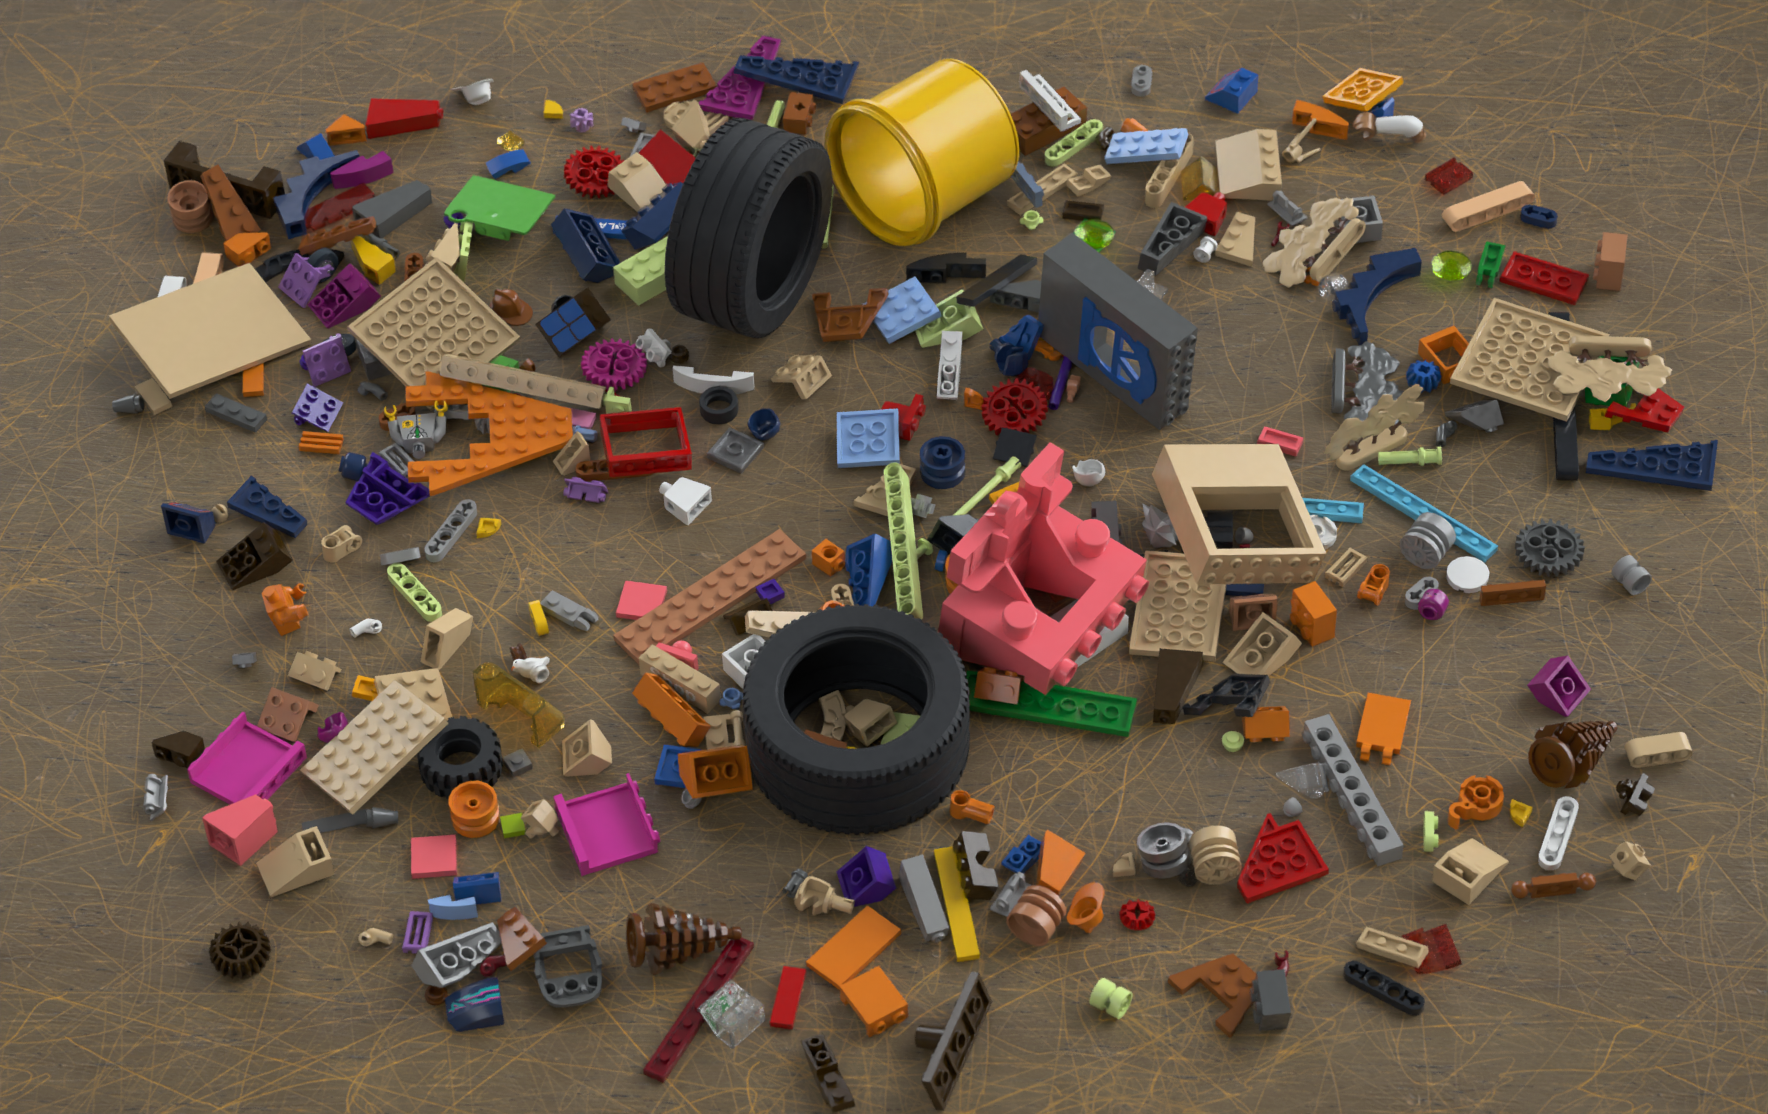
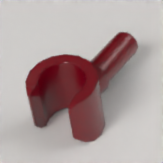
[1271,221,1289,247]

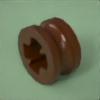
[510,643,527,661]

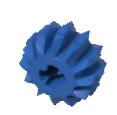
[1406,359,1441,394]

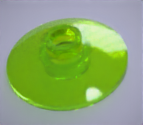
[1075,219,1114,249]
[1432,251,1472,281]

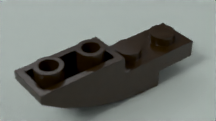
[801,1034,855,1113]

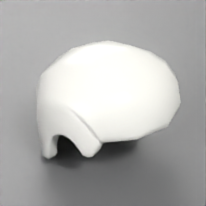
[1072,459,1106,487]

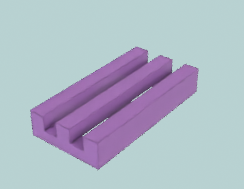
[402,911,433,954]

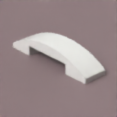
[673,366,754,394]

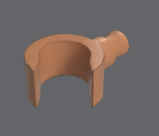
[1067,375,1081,403]

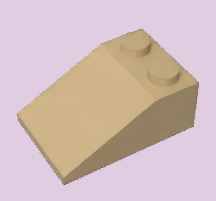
[608,152,666,212]
[1223,612,1302,676]

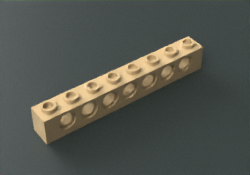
[439,354,606,409]

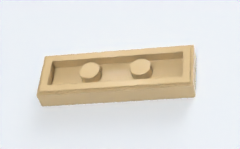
[1356,927,1429,968]

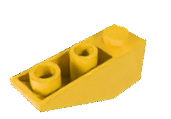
[350,236,396,285]

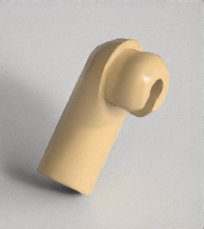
[358,928,393,946]

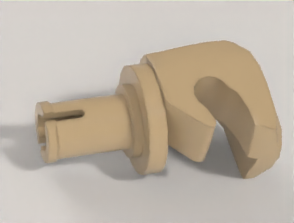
[795,876,855,916]

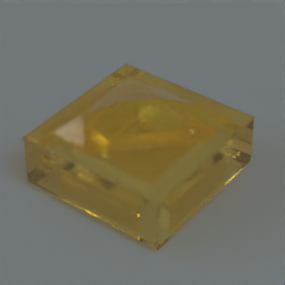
[497,131,525,152]

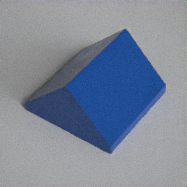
[453,872,501,905]

